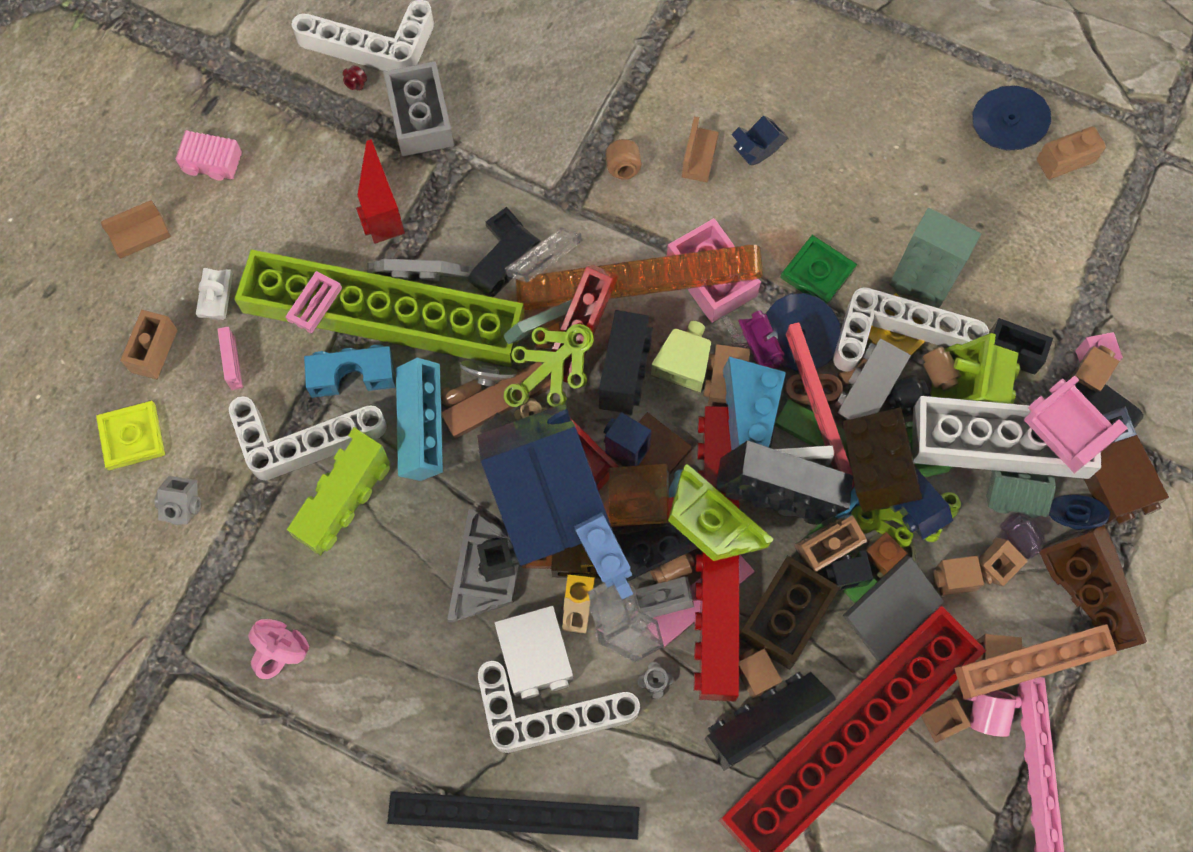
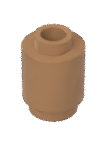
[923,347,962,391]
[650,552,695,584]

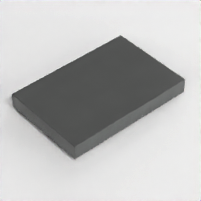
[843,556,944,662]

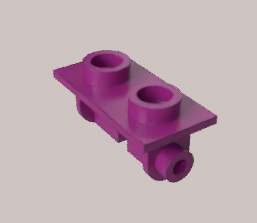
[738,310,784,369]

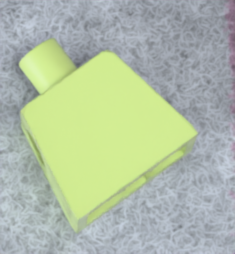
[651,321,711,393]

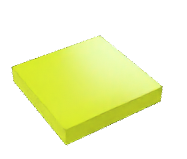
[96,401,165,471]

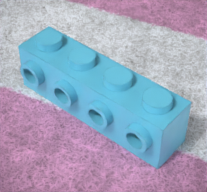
[396,358,443,481]

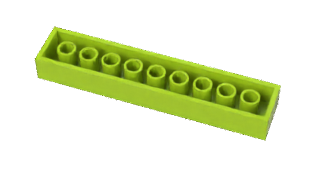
[235,249,525,367]

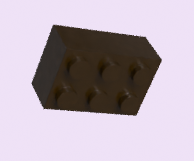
[843,407,923,512]
[739,555,840,670]

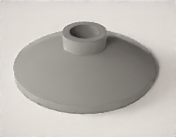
[460,360,517,386]

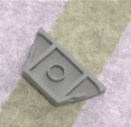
[367,259,473,282]
[447,509,519,622]

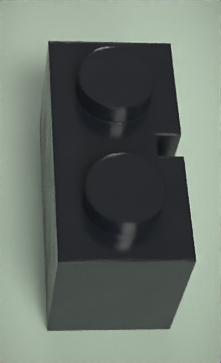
[989,318,1053,375]

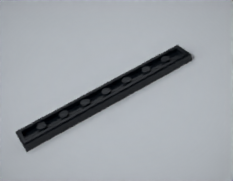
[387,791,640,840]

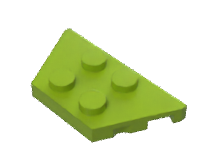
[668,464,774,561]

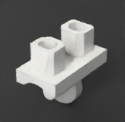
[196,268,233,320]

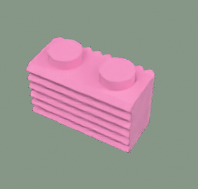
[175,130,242,181]

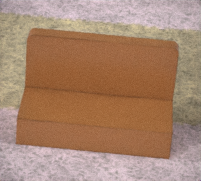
[682,116,719,183]
[101,200,171,259]

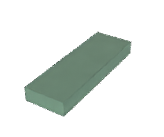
[504,299,573,345]

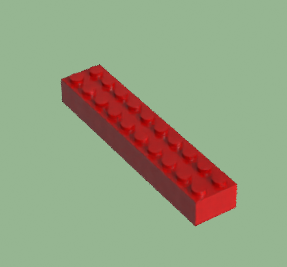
[718,605,987,852]

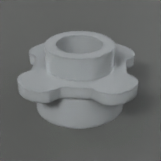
[637,662,674,699]

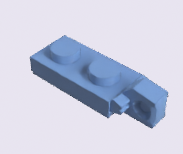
[574,513,633,600]

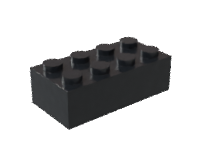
[716,440,853,525]

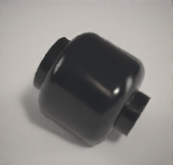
[887,375,931,417]

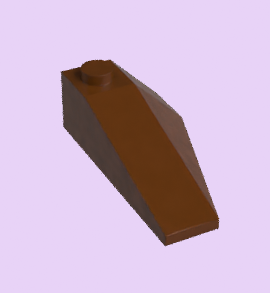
[1038,525,1147,651]

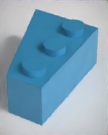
[723,357,786,450]

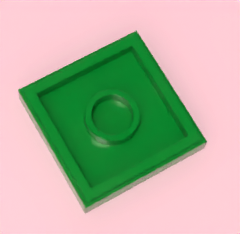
[780,235,857,305]

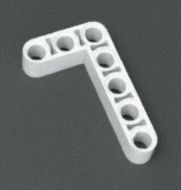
[292,0,434,71]
[833,287,989,372]
[229,396,387,480]
[478,661,640,753]

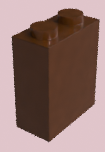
[1083,435,1169,525]

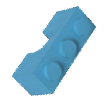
[304,345,396,398]

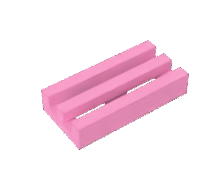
[286,271,342,334]
[218,327,243,390]

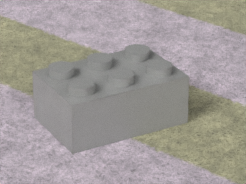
[383,61,454,156]

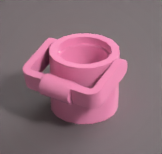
[962,690,1021,737]

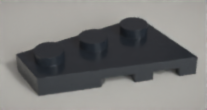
[613,521,698,588]

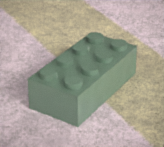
[889,208,981,308]

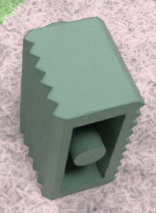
[986,470,1056,518]

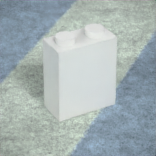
[494,606,573,700]

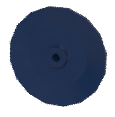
[972,86,1051,150]
[766,293,841,372]

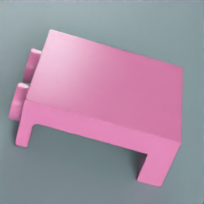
[1024,376,1128,474]

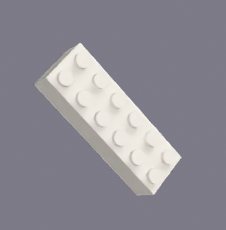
[912,396,1101,479]

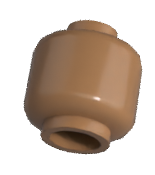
[605,139,642,180]

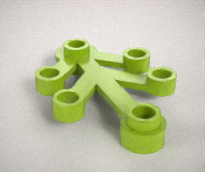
[504,324,594,407]
[851,492,961,547]

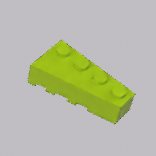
[287,427,391,556]

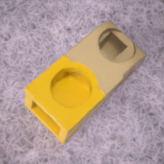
[562,574,595,634]

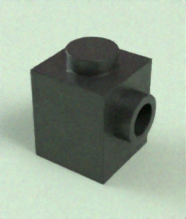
[477,538,519,582]

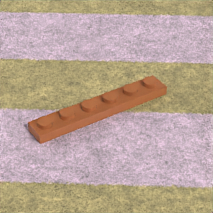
[954,624,1117,699]

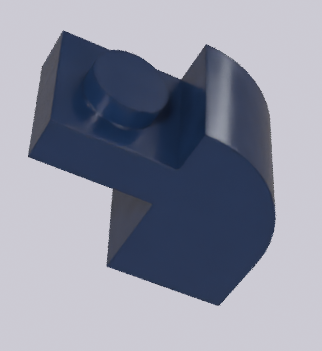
[731,115,789,165]

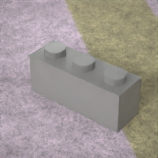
[834,338,911,421]

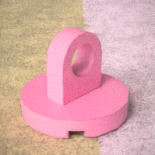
[248,619,309,679]

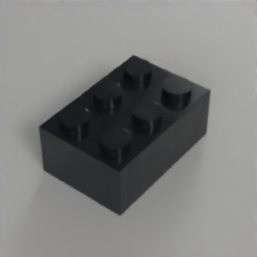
[599,310,653,415]

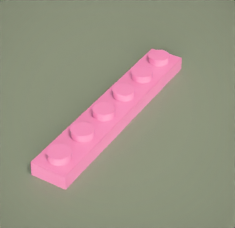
[1017,677,1064,852]

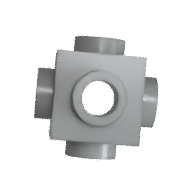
[155,476,201,525]

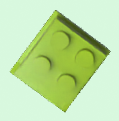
[931,333,1020,404]

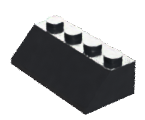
[705,672,836,771]

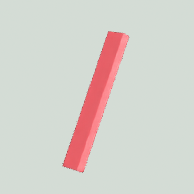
[786,322,855,489]

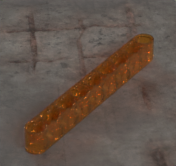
[515,245,763,310]

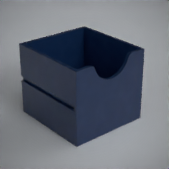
[477,403,613,566]

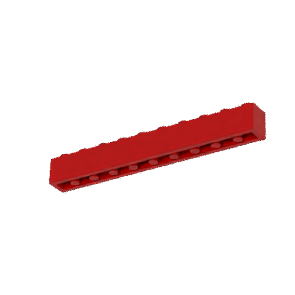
[693,406,739,702]

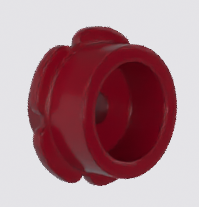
[342,65,367,91]

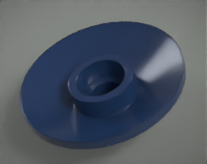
[1049,495,1110,530]

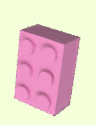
[666,218,761,323]

